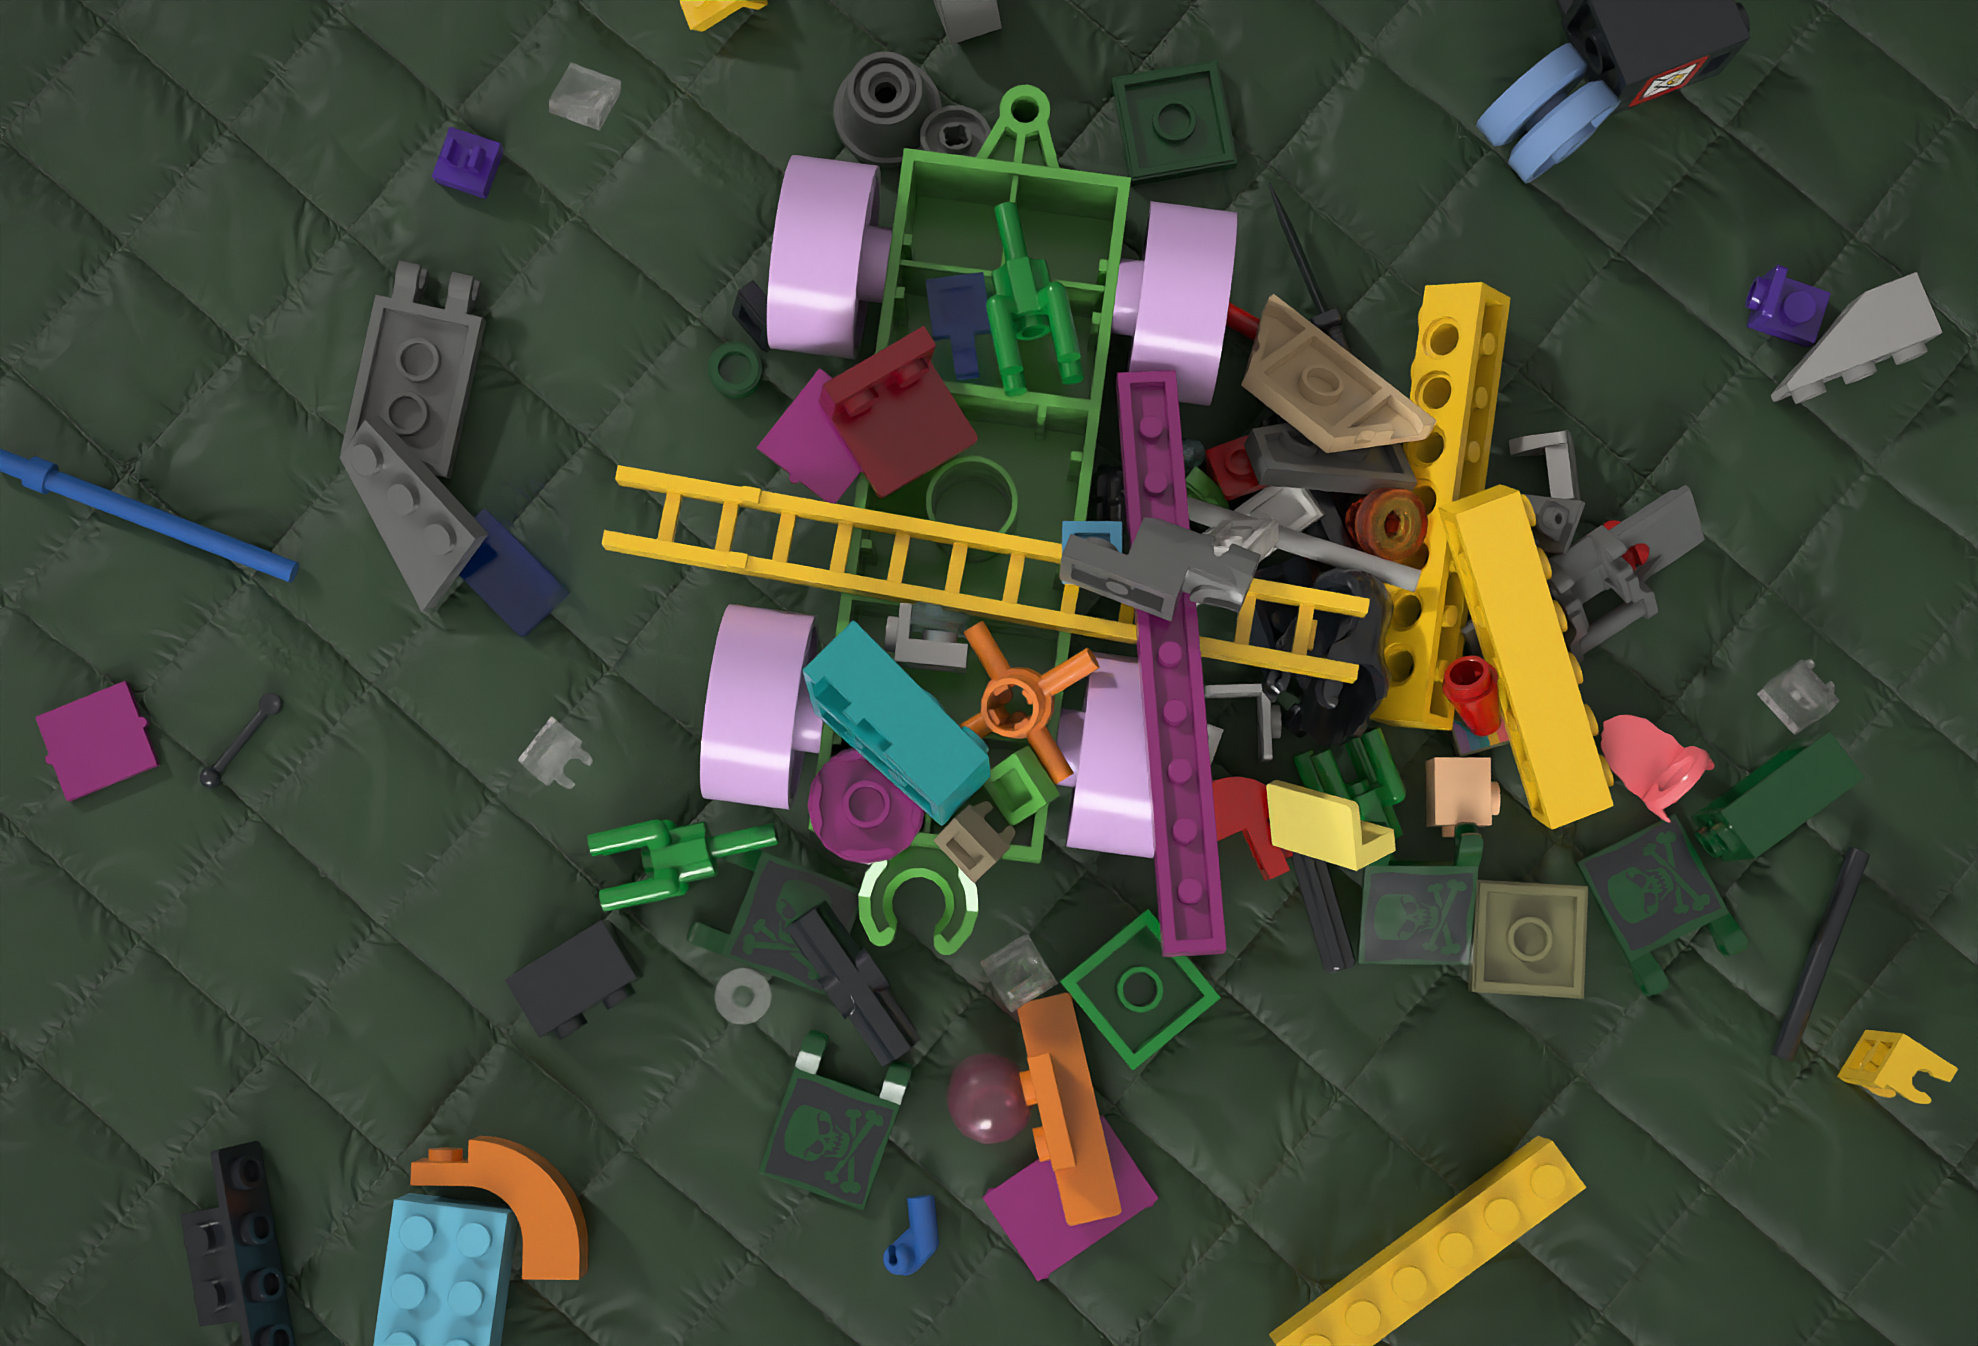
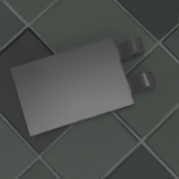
[340,260,486,479]

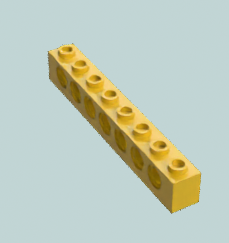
[1370,282,1511,731]

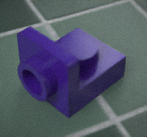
[1745,264,1831,348]

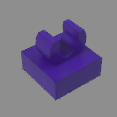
[431,127,505,199]

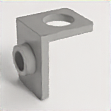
[1204,684,1281,763]

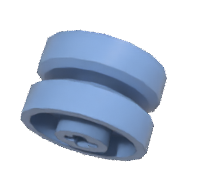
[1476,43,1621,184]

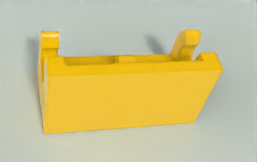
[1837,1030,1958,1104]

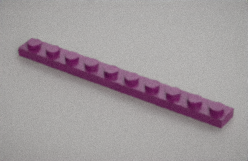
[1116,370,1227,957]

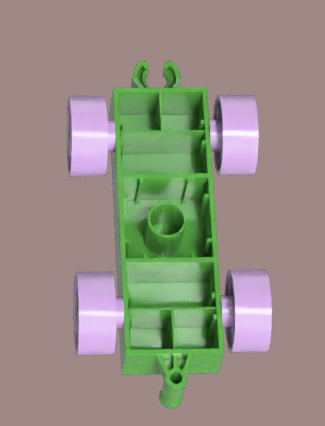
[700,85,1237,955]

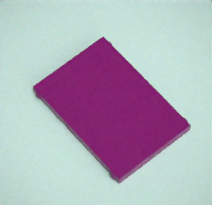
[982,1115,1159,1281]

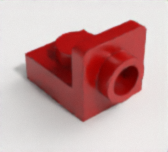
[1205,435,1268,500]

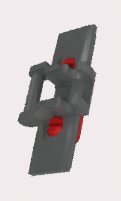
[1461,485,1705,664]

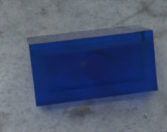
[459,508,570,637]

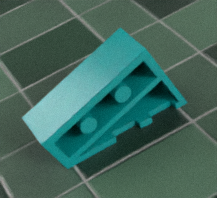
[803,620,991,826]

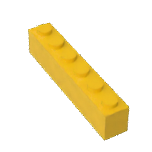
[1438,484,1614,830]
[1269,1135,1587,1346]

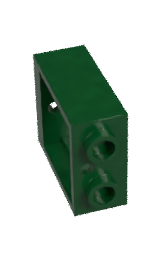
[1691,731,1865,862]

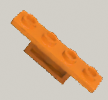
[1017,993,1122,1226]

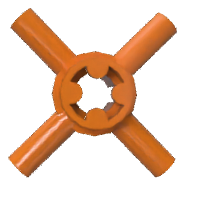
[958,621,1100,785]

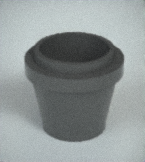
[834,51,942,168]

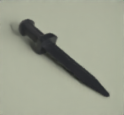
[1268,183,1361,361]

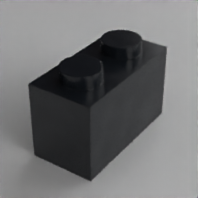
[505,920,644,1040]

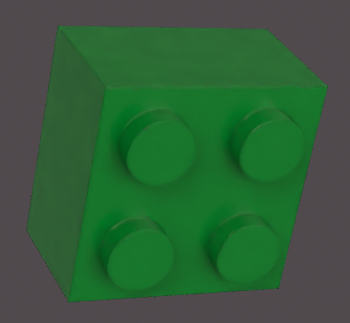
[1059,909,1221,1070]

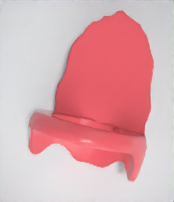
[1600,715,1715,823]

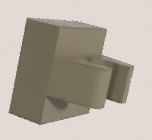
[933,801,1016,883]

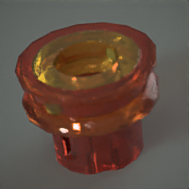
[1345,487,1428,561]

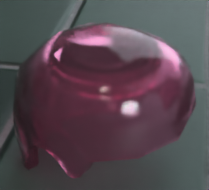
[946,1052,1033,1145]

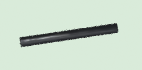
[1771,847,1870,1063]

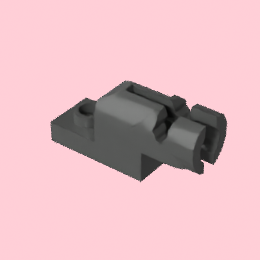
[1059,517,1261,621]

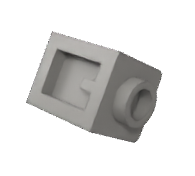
[885,603,968,674]

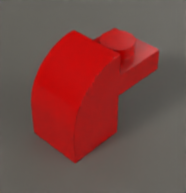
[1212,777,1293,881]

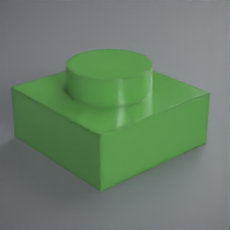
[983,745,1060,827]

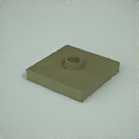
[1468,880,1588,999]

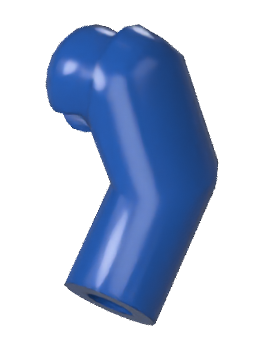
[883,1195,939,1276]

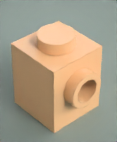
[1425,757,1500,838]

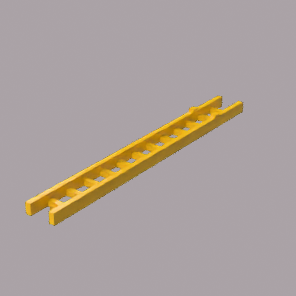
[602,465,1370,683]

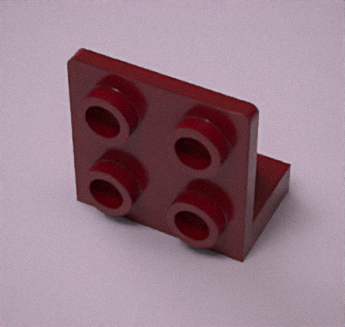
[819,326,978,498]

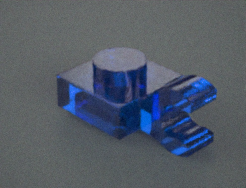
[925,272,991,381]

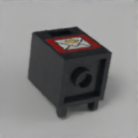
[1555,0,1751,116]

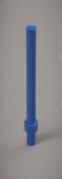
[0,448,299,583]

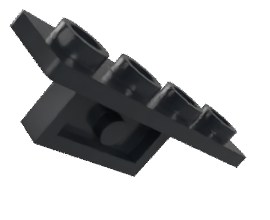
[180,1141,296,1346]

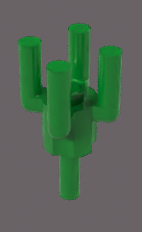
[986,202,1084,397]
[1292,726,1406,861]
[587,819,779,912]

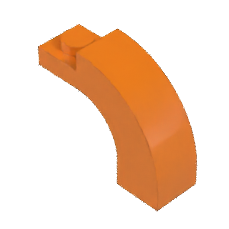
[410,1136,588,1280]

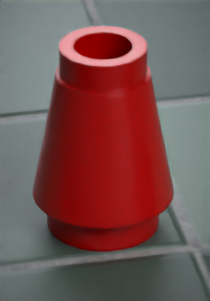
[1442,656,1502,736]

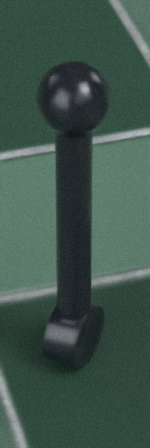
[199,693,284,788]

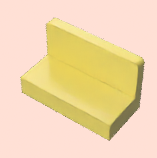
[1266,780,1396,871]

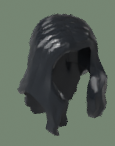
[1261,567,1394,747]

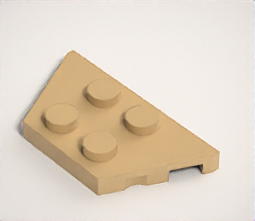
[1241,294,1437,453]

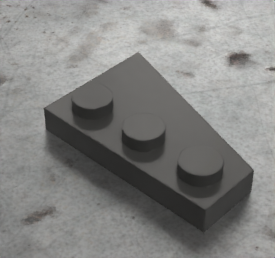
[339,415,489,612]
[1244,423,1417,498]

